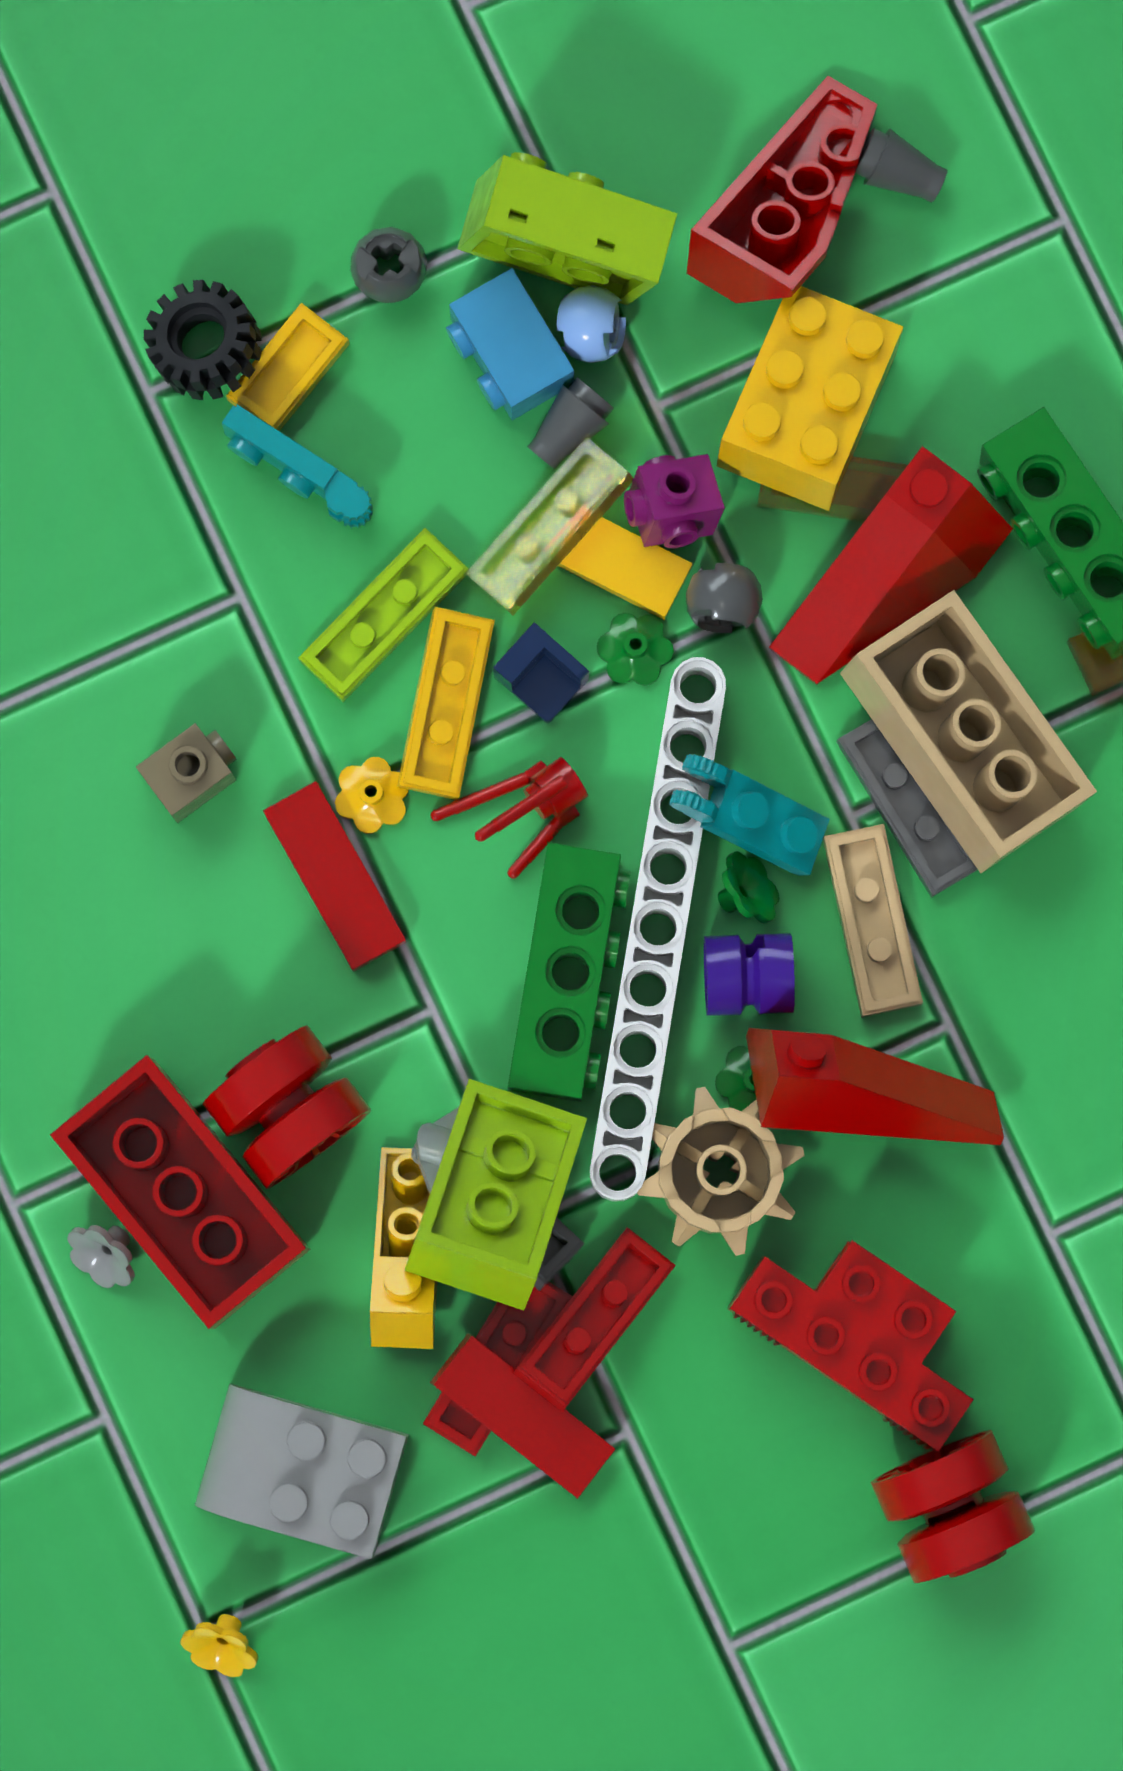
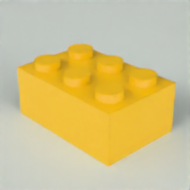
[716,286,904,511]

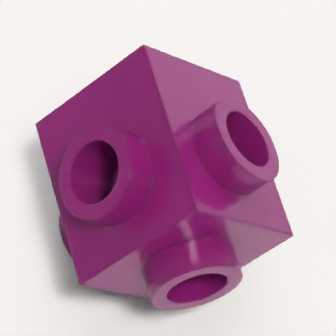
[624,454,725,548]

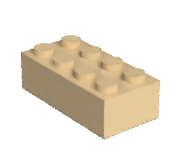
[840,590,1097,874]

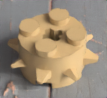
[637,1087,805,1256]

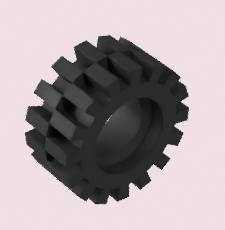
[143,280,262,400]

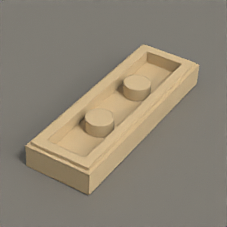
[823,824,923,1017]

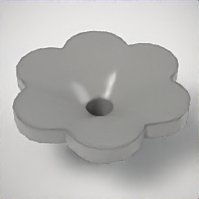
[67,1225,135,1288]

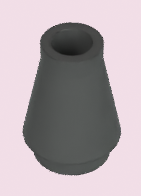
[855,128,948,203]
[527,377,614,470]

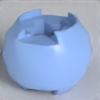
[557,285,626,363]

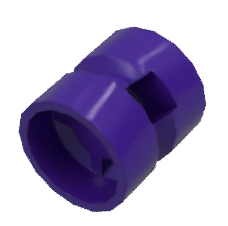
[704,933,795,1016]

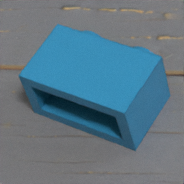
[446,268,574,421]

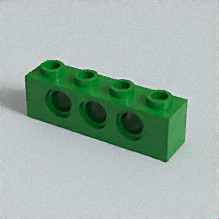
[977,407,1123,660]
[508,842,631,1102]

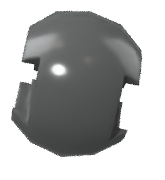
[350,227,427,303]
[686,563,763,633]

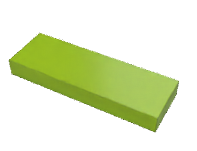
[298,528,469,702]

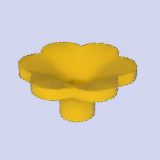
[335,757,409,834]
[180,1614,259,1677]

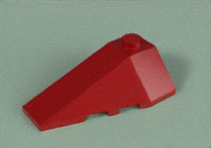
[686,76,878,303]
[768,446,1013,685]
[746,1028,1004,1145]

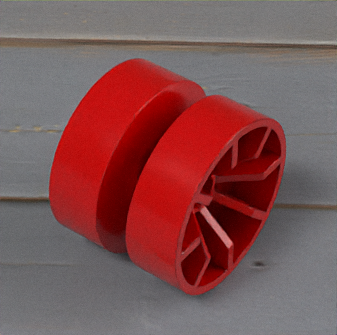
[203,1025,371,1189]
[871,1430,1035,1583]

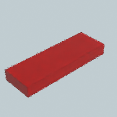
[263,781,407,972]
[513,1227,676,1412]
[423,1282,573,1457]
[430,1333,615,1499]

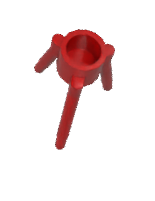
[430,757,588,879]

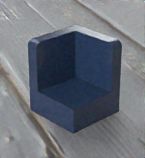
[493,622,589,723]

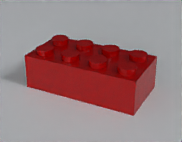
[50,1055,311,1329]

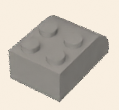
[195,1383,409,1559]

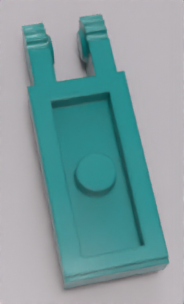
[222,404,372,529]
[669,754,830,876]

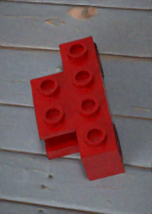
[727,1240,974,1452]

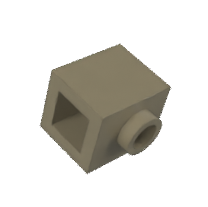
[136,723,237,823]

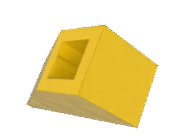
[370,1147,437,1349]

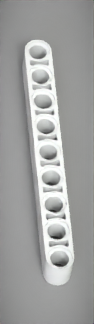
[590,657,726,1202]

